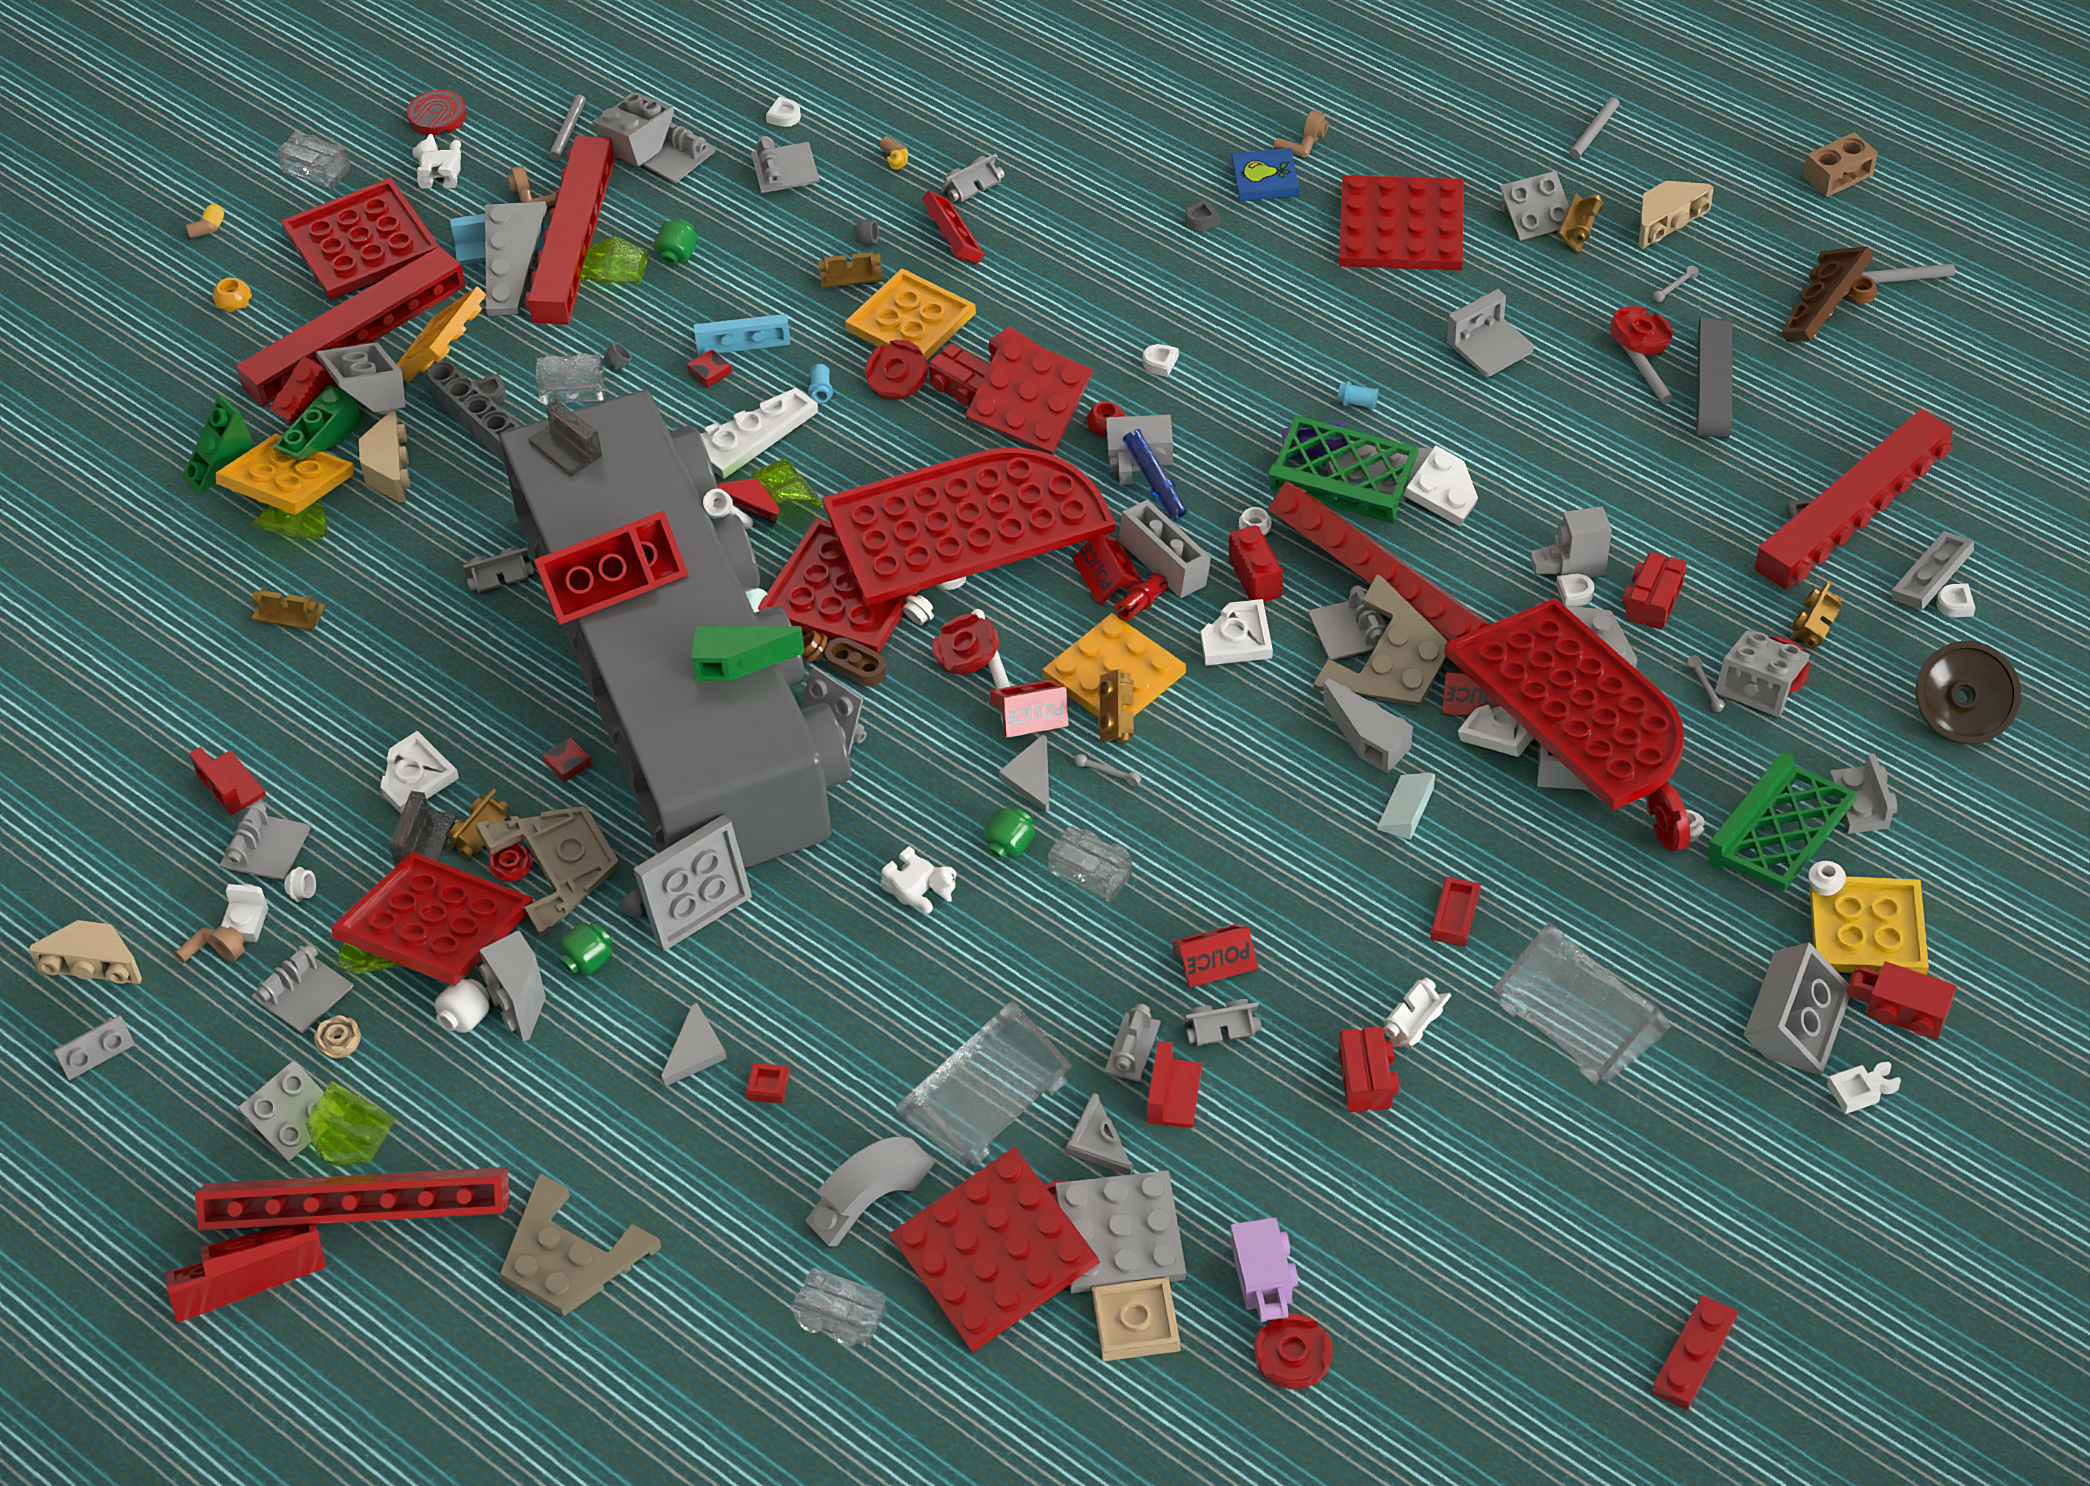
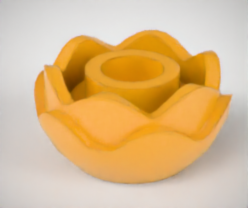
[212,278,252,312]

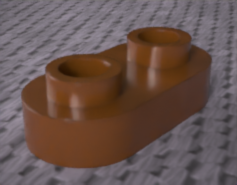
[824,638,886,686]

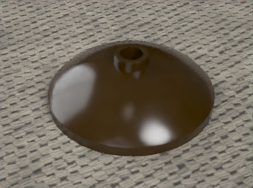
[1915,641,2021,744]

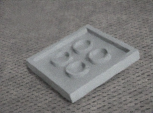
[634,814,752,951]
[1055,1170,1186,1293]

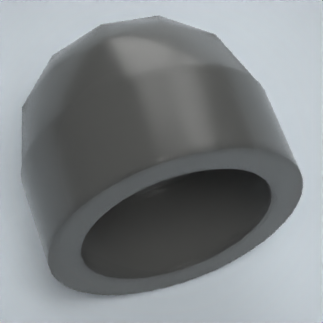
[855,219,879,244]
[604,342,632,370]
[618,887,647,918]

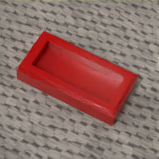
[1430,876,1481,947]

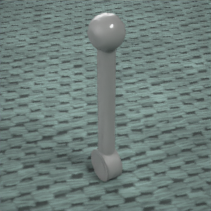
[1652,266,1699,303]
[1687,655,1725,712]
[1074,754,1141,787]

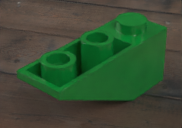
[273,385,362,460]
[691,625,804,681]

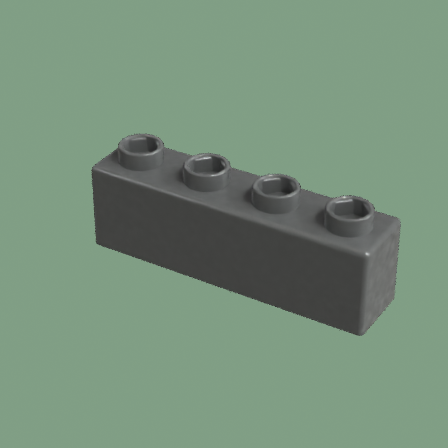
[499,390,852,868]

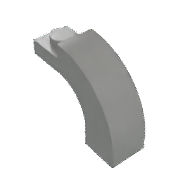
[805,1137,935,1246]

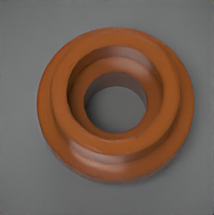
[1846,275,1877,304]
[801,631,828,663]

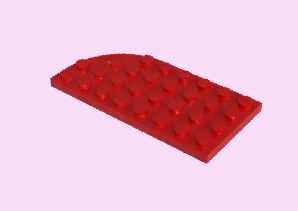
[822,448,1116,606]
[1444,598,1684,810]

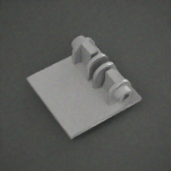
[641,121,716,184]
[751,136,820,193]
[1499,171,1569,241]
[1308,586,1387,661]
[801,665,867,756]
[219,802,311,881]
[251,944,354,1034]
[237,1060,344,1162]

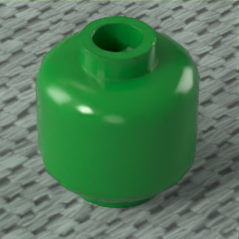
[654,218,698,266]
[983,806,1035,860]
[558,922,612,976]

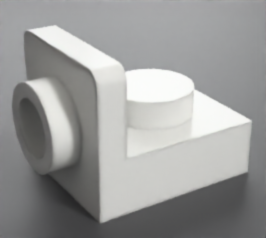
[221,884,268,942]

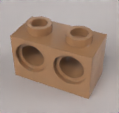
[1803,132,1878,197]

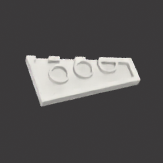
[700,388,818,479]

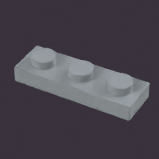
[1892,531,1974,610]

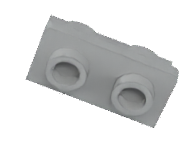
[1829,753,1897,834]

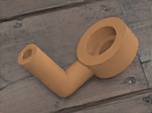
[1274,110,1328,158]
[507,165,556,208]
[174,926,245,963]

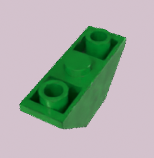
[182,395,253,494]

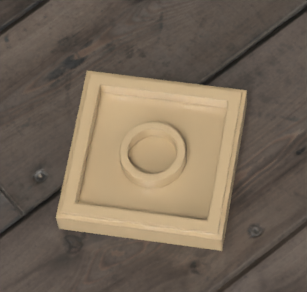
[1092,1277,1180,1361]

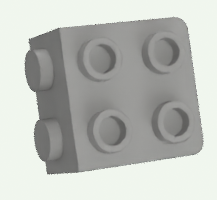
[1447,289,1534,376]

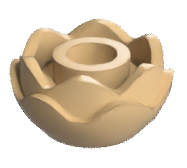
[314,1015,361,1058]

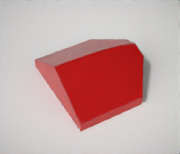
[717,478,780,525]

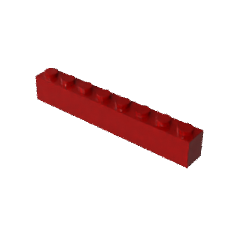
[525,136,615,325]
[236,246,466,407]
[1755,409,1953,590]
[1267,481,1490,641]
[195,1167,510,1230]

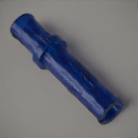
[1122,429,1188,522]

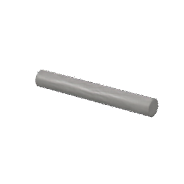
[549,95,586,161]
[1569,97,1619,159]
[1861,264,1955,283]
[1622,346,1673,404]

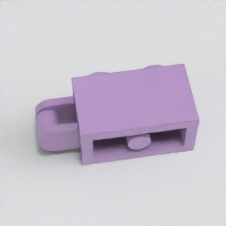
[1231,1217,1298,1322]

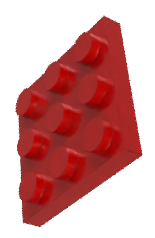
[965,333,1093,455]

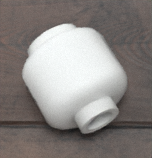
[435,979,489,1033]

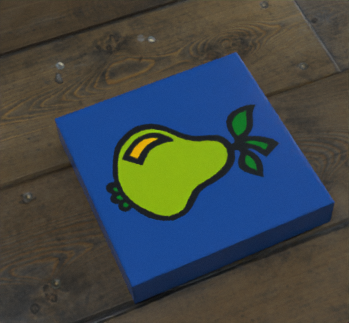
[1232,148,1299,201]

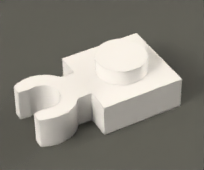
[1827,1062,1901,1114]

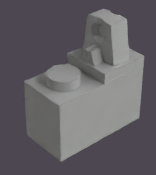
[1106,415,1173,485]
[1530,506,1612,578]

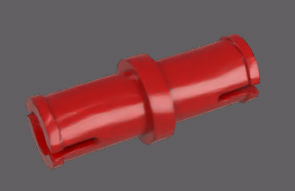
[1114,573,1168,621]

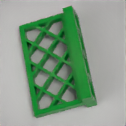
[1268,415,1419,524]
[1709,752,1857,891]

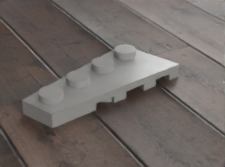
[485,201,547,316]

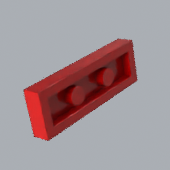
[921,190,985,264]
[1651,1295,1738,1410]

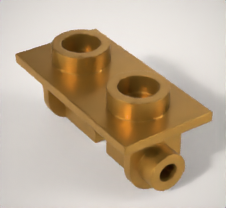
[1558,193,1603,254]
[818,251,883,288]
[1789,581,1842,649]
[251,589,326,631]
[1098,669,1134,743]
[447,788,510,859]

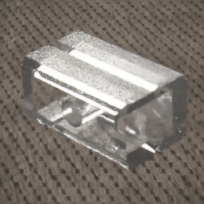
[277,131,350,189]
[536,354,605,404]
[1048,826,1132,902]
[793,1268,886,1347]

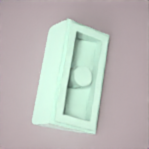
[1377,773,1435,840]

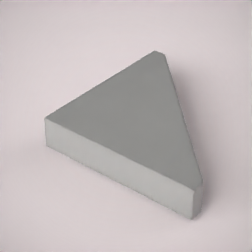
[999,735,1050,812]
[661,1003,727,1087]
[1066,1093,1133,1175]

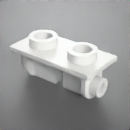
[1383,978,1451,1047]

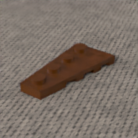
[1781,246,1874,342]

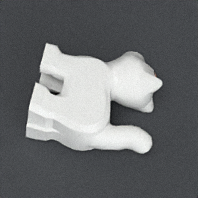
[413,134,461,188]
[881,846,956,914]

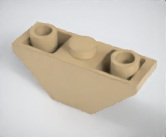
[1639,181,1714,249]
[359,411,410,503]
[29,920,142,984]

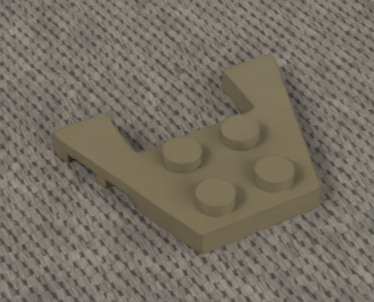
[1313,575,1448,707]
[476,806,619,939]
[500,1174,661,1317]

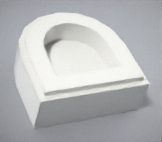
[766,97,801,127]
[1143,344,1179,377]
[1556,574,1594,607]
[1936,583,1975,617]

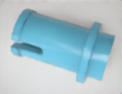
[808,364,833,404]
[1337,381,1379,409]

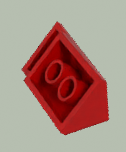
[534,510,688,625]
[165,1224,326,1323]

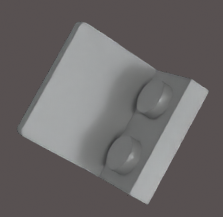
[1715,631,1810,717]

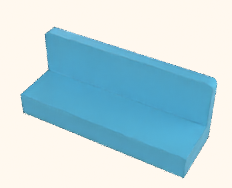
[450,214,545,265]
[694,314,791,355]

